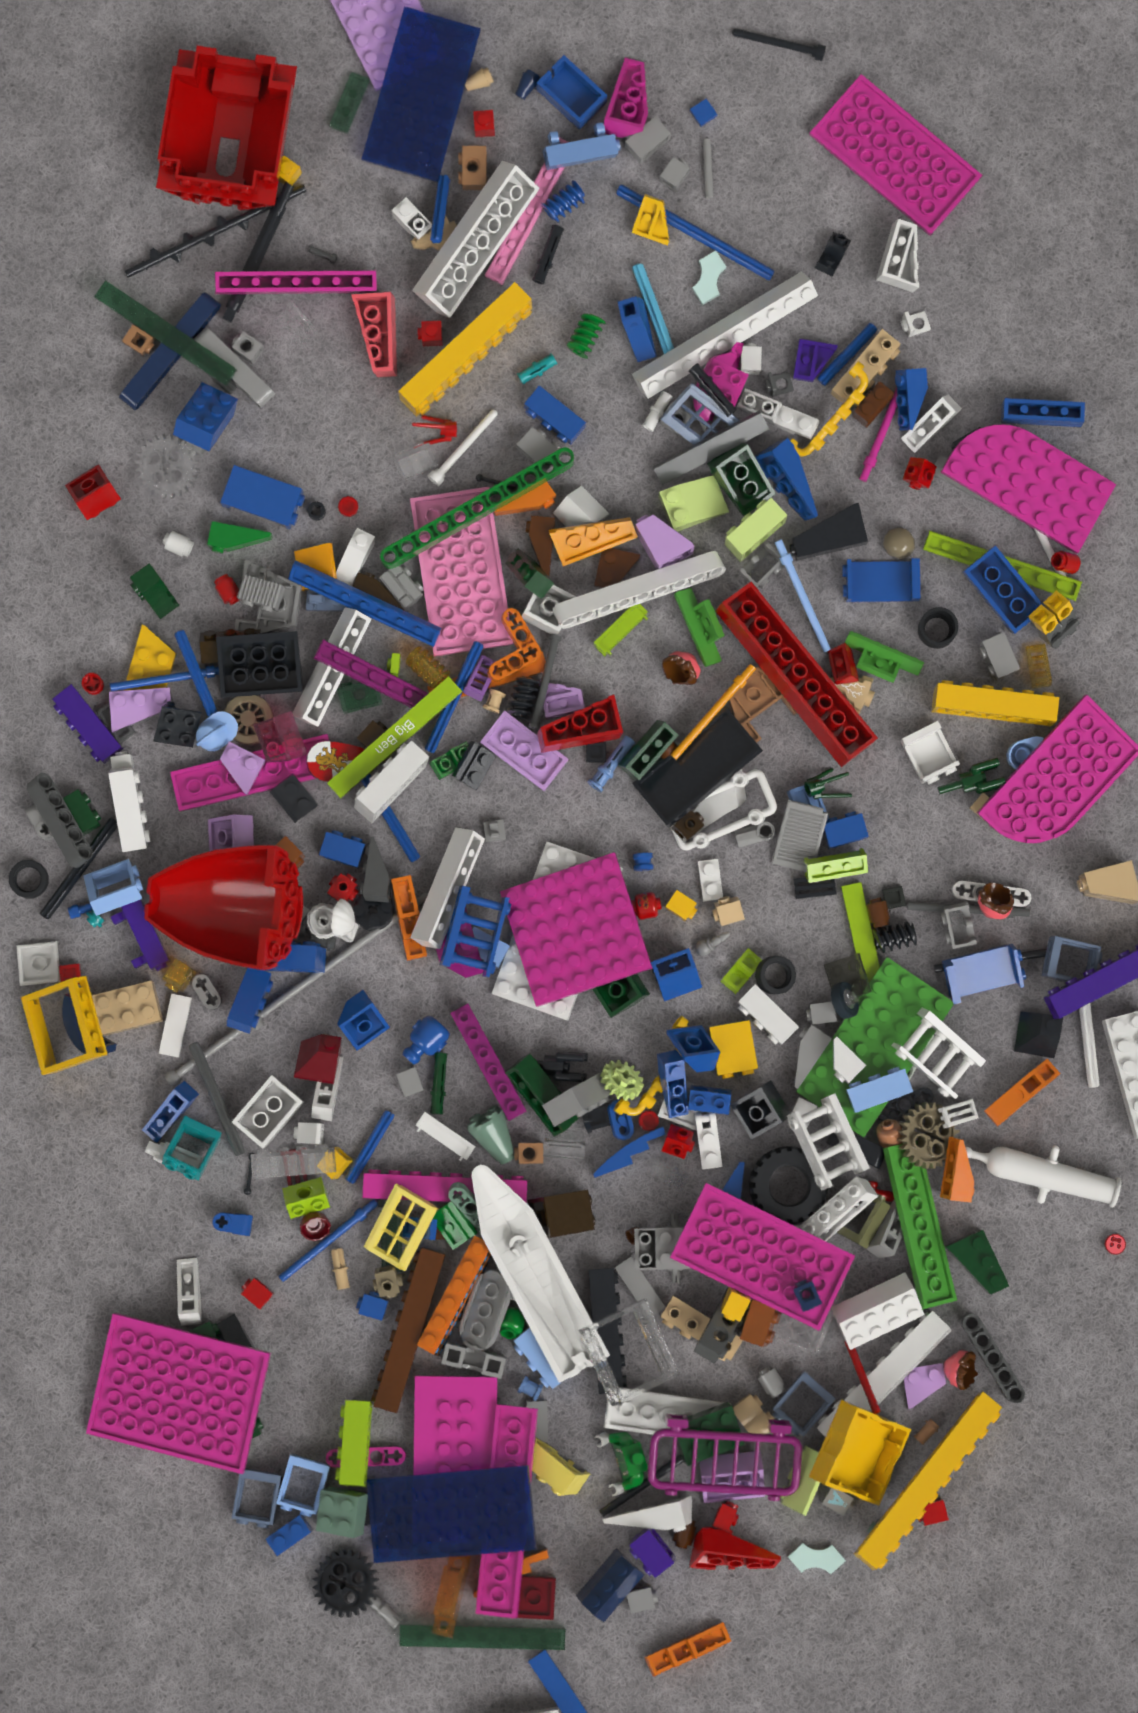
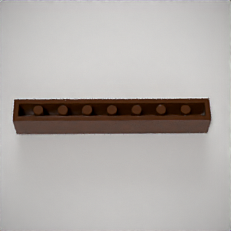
[371,1247,446,1414]

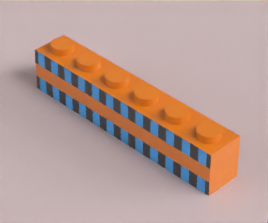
[417,1235,492,1356]

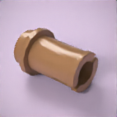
[914,1419,939,1445]

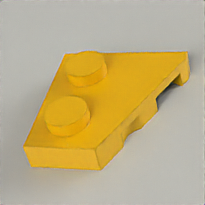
[632,194,669,246]

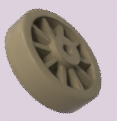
[224,695,274,745]

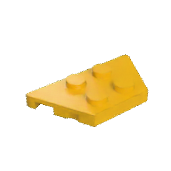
[123,625,176,691]

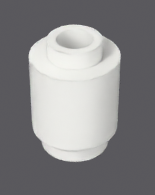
[162,531,194,557]

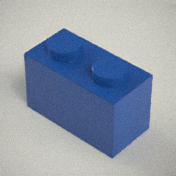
[824,811,869,849]
[319,830,366,869]
[265,1514,313,1556]

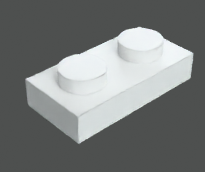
[698,859,723,902]

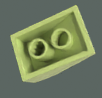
[659,475,729,532]

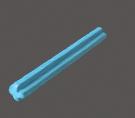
[632,264,674,354]

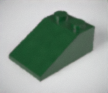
[707,443,776,516]

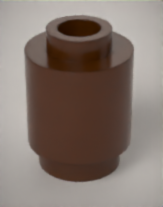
[866,897,890,928]
[672,1520,697,1549]

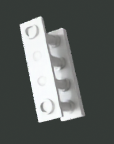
[891,1008,986,1099]
[787,1093,870,1191]

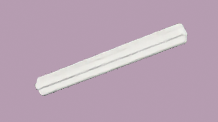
[1079,1003,1100,1088]

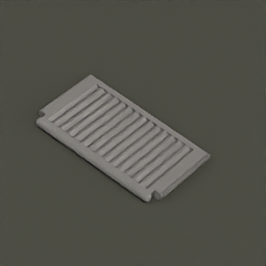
[771,799,829,872]

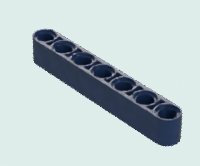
[119,292,221,411]

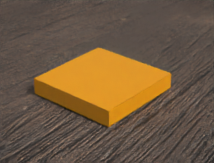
[294,543,337,591]

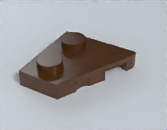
[594,548,640,588]

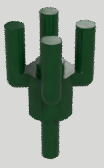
[937,758,1006,795]

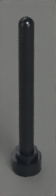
[732,29,826,61]

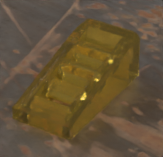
[1025,644,1052,689]

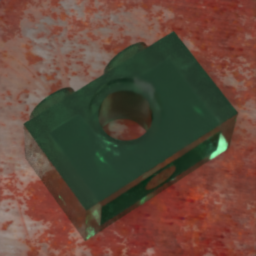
[337,682,383,714]

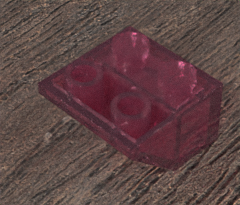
[253,711,308,762]

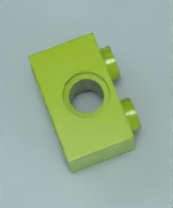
[282,1177,330,1219]

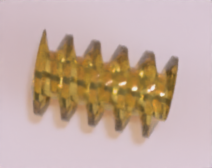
[406,646,451,688]

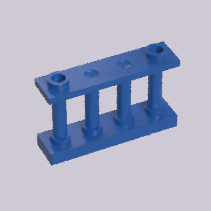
[439,885,511,977]

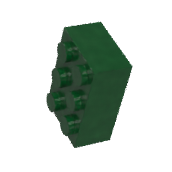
[677,1402,745,1466]

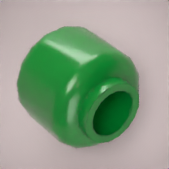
[499,1307,525,1339]

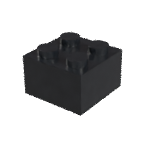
[730,1080,791,1140]

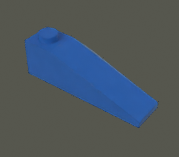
[755,438,818,521]

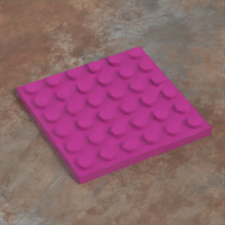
[500,852,653,1007]

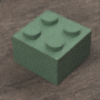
[316,1486,368,1538]

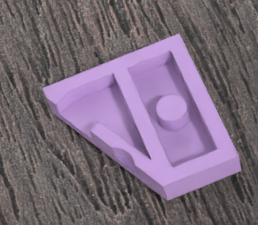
[220,741,265,795]

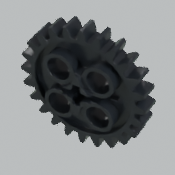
[312,1549,379,1618]

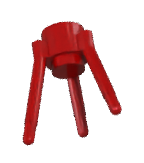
[412,415,457,447]

